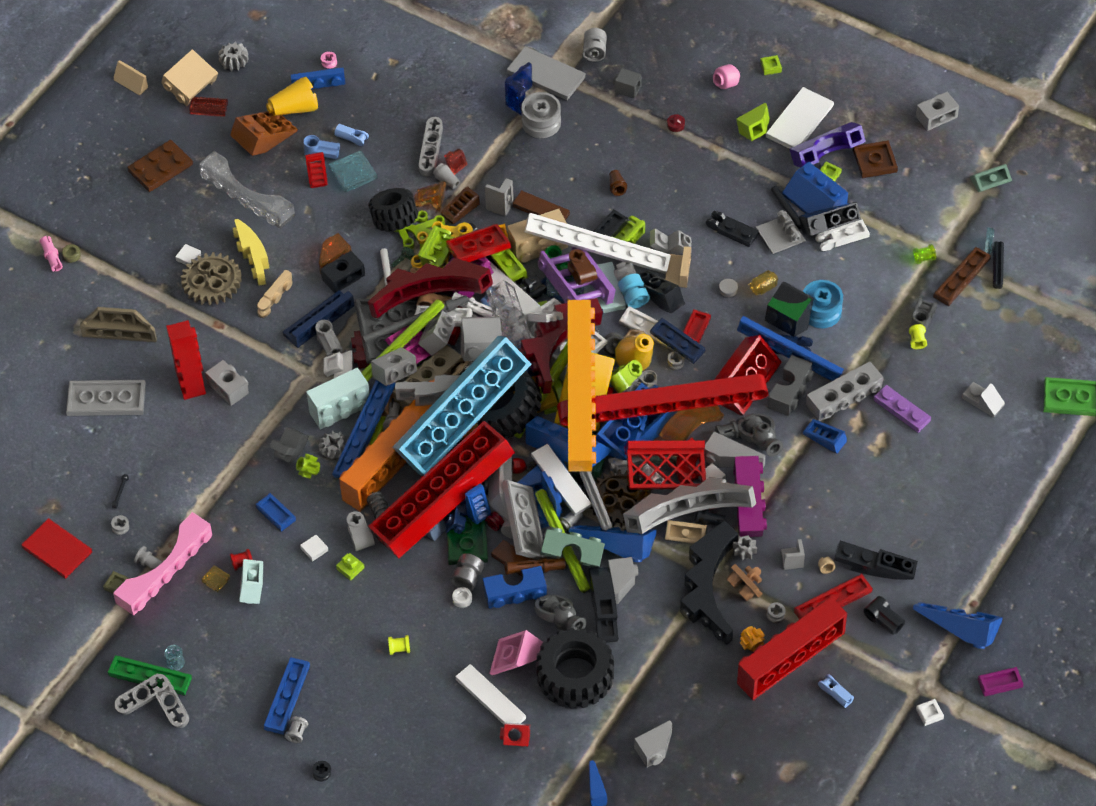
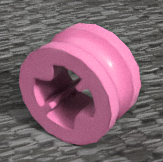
[321,52,337,69]

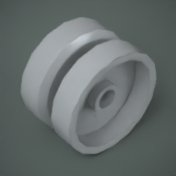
[521,92,561,138]

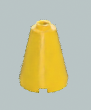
[266,77,318,116]
[615,334,654,371]

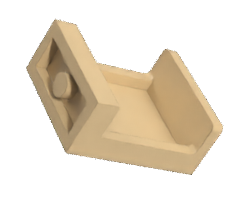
[161,49,218,106]

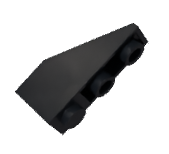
[799,202,861,236]
[639,271,685,313]

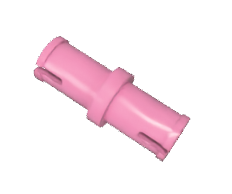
[39,236,63,272]

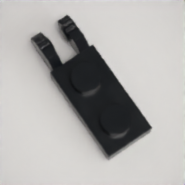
[706,210,759,247]

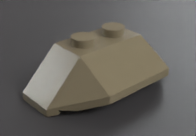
[80,307,157,342]

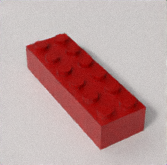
[737,597,847,700]

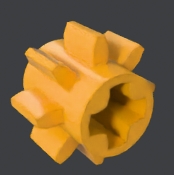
[740,626,765,652]

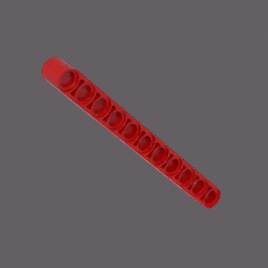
[557,374,769,426]

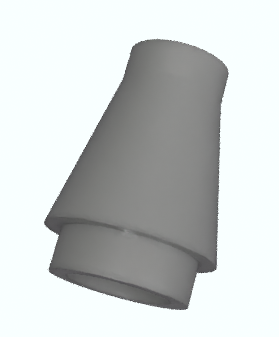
[433,163,460,189]

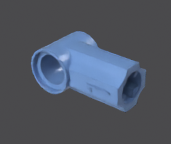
[304,135,340,159]

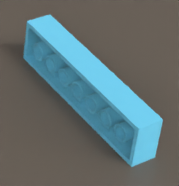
[392,336,531,476]

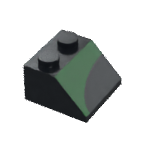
[764,282,814,337]

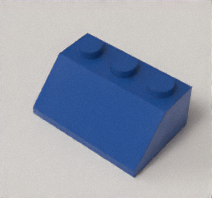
[782,162,848,214]

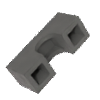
[768,355,814,416]

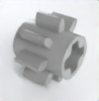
[614,261,636,282]
[733,535,757,561]

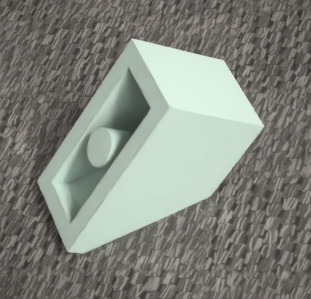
[239,559,263,604]

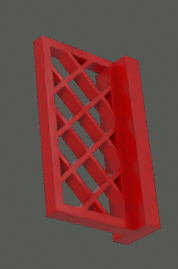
[624,440,706,490]

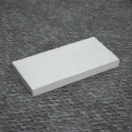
[766,87,834,149]

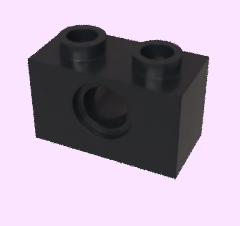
[321,251,365,293]

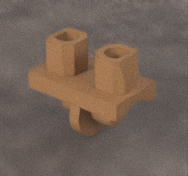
[727,564,762,601]

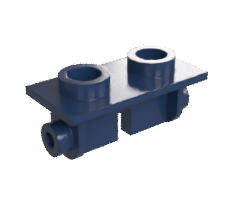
[444,499,467,534]

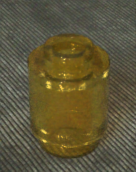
[749,270,778,295]

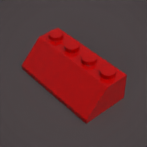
[714,335,782,415]

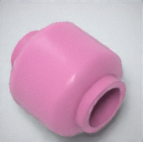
[713,64,740,89]

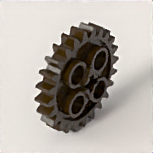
[589,469,651,528]

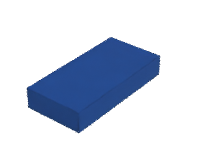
[255,493,296,532]

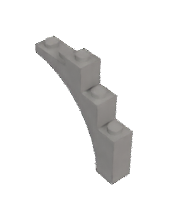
[623,477,756,534]

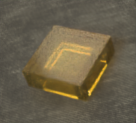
[202,565,230,592]

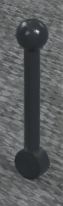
[112,474,129,509]

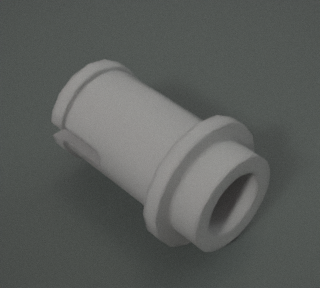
[560,511,583,531]

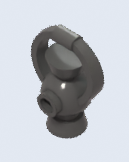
[738,413,783,457]
[534,595,586,631]

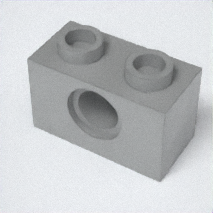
[916,92,959,131]
[418,310,456,356]
[371,347,417,386]
[205,360,249,406]

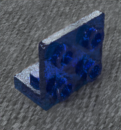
[505,62,532,115]

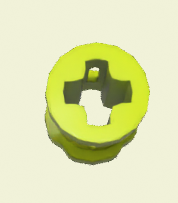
[908,324,927,350]
[388,635,410,655]

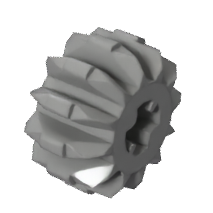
[218,41,248,72]

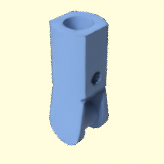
[335,124,369,146]
[818,674,854,708]

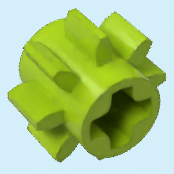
[296,453,320,479]

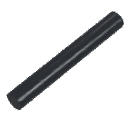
[771,186,801,229]

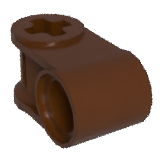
[567,249,597,285]

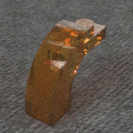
[659,406,725,441]

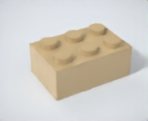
[508,209,568,263]

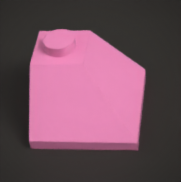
[489,630,543,676]

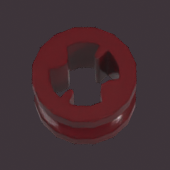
[486,511,504,531]

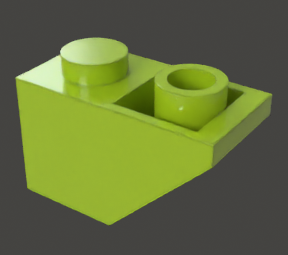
[736,103,770,141]

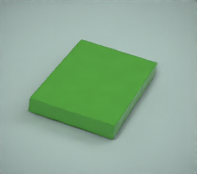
[1043,377,1096,416]

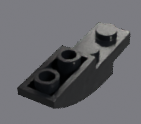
[834,540,918,580]
[589,567,619,642]

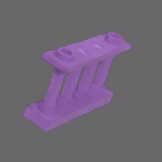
[538,247,616,305]

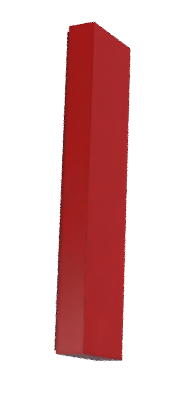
[794,574,873,620]

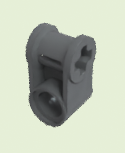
[911,297,937,331]

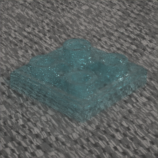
[329,150,378,192]

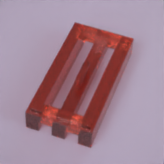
[189,97,228,117]

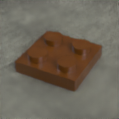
[853,140,898,178]

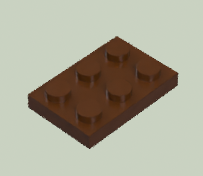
[127,139,193,193]

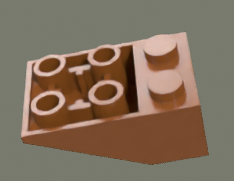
[230,111,298,156]

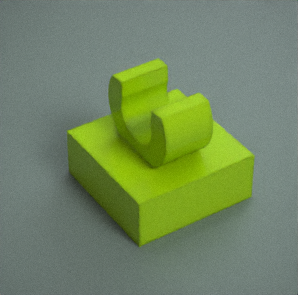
[336,553,364,581]

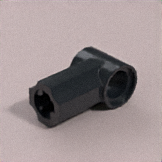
[863,596,905,635]

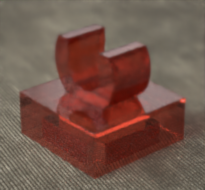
[444,149,468,175]

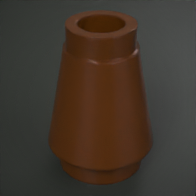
[609,170,627,196]

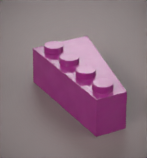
[733,456,767,537]

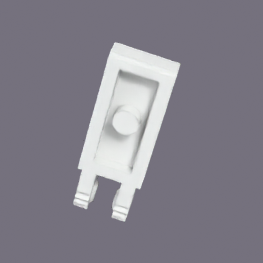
[815,219,870,251]

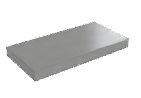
[507,46,586,101]
[66,380,146,416]
[502,480,547,560]

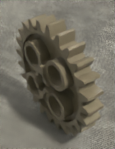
[181,252,242,306]

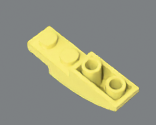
[233,219,269,286]

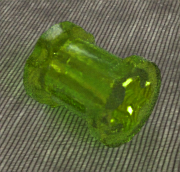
[913,244,936,264]

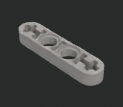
[419,117,443,176]

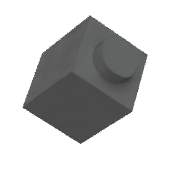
[613,68,641,98]

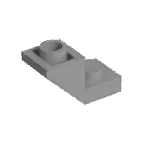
[650,229,692,254]

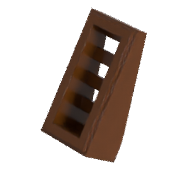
[441,186,480,224]

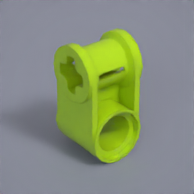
[610,360,643,393]

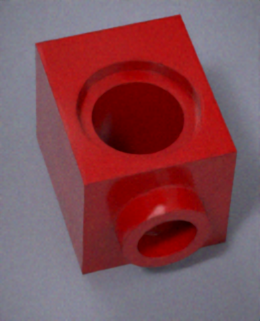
[500,723,530,746]

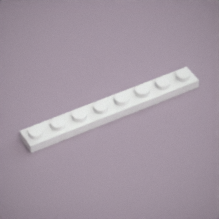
[524,213,671,274]

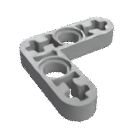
[115,674,189,728]

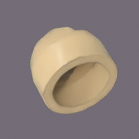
[818,556,835,574]

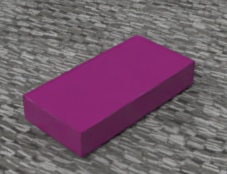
[977,667,1023,697]

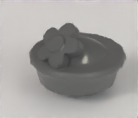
[603,332,624,356]

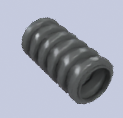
[366,492,389,518]

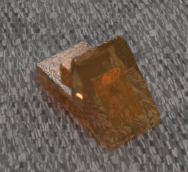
[414,181,447,212]

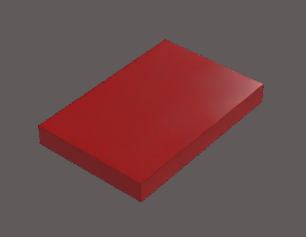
[446,224,511,262]
[21,518,92,579]

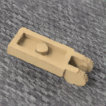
[257,270,293,318]

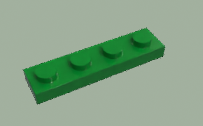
[108,655,192,696]

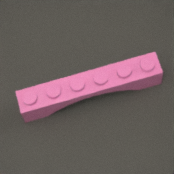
[113,512,212,616]

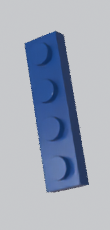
[264,657,310,735]

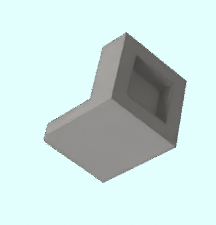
[781,539,805,570]

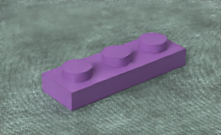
[874,385,931,433]

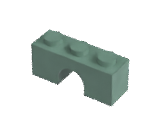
[540,527,605,568]

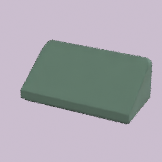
[970,164,1012,192]

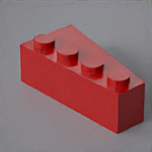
[166,320,206,400]

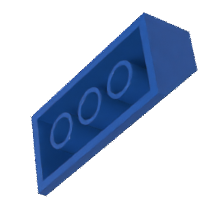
[525,416,611,467]

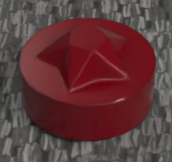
[667,114,685,132]

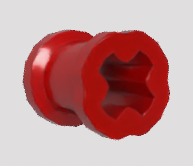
[230,549,253,571]

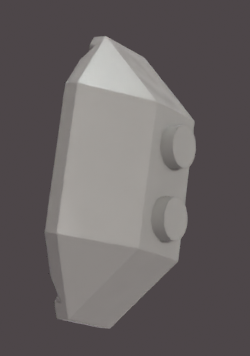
[484,456,512,522]

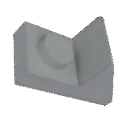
[962,382,1005,417]

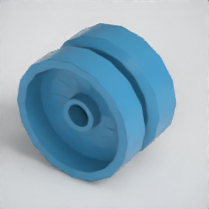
[803,280,843,328]

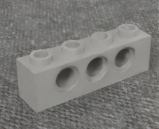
[806,362,883,421]

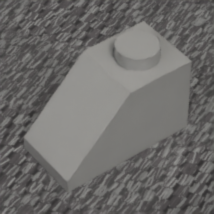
[608,557,638,604]
[634,720,672,767]

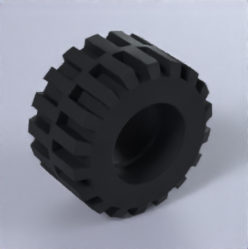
[368,188,418,232]

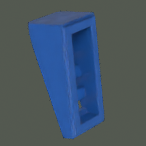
[803,419,847,453]
[465,483,491,524]
[589,760,607,806]

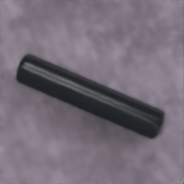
[993,241,1004,289]

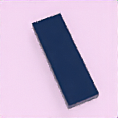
[650,318,706,364]

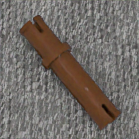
[504,557,565,575]

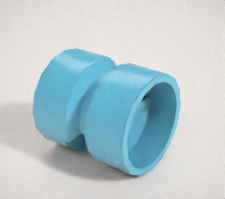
[618,274,650,309]

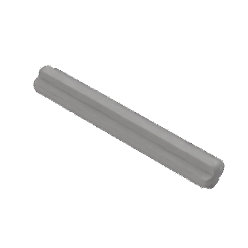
[579,471,612,530]

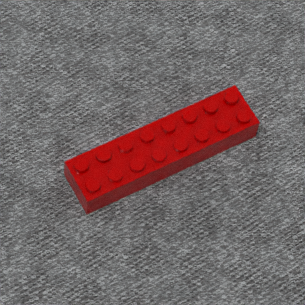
[368,421,515,559]

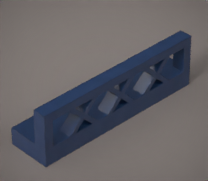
[283,290,354,348]

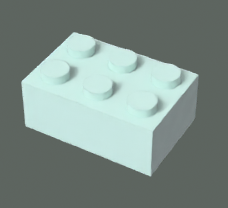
[306,367,370,429]

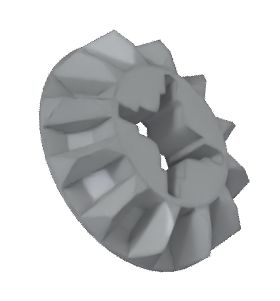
[318,430,348,459]

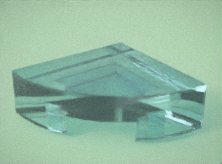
[984,227,994,254]

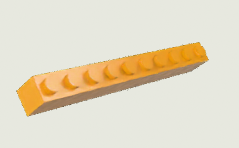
[568,300,596,471]

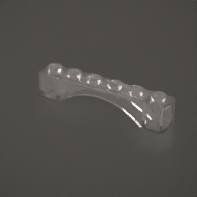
[199,151,295,229]

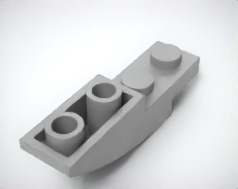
[395,374,460,406]

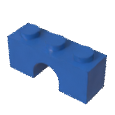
[483,566,547,608]

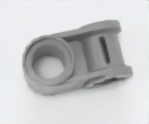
[347,511,375,551]

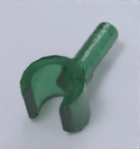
[391,247,415,268]

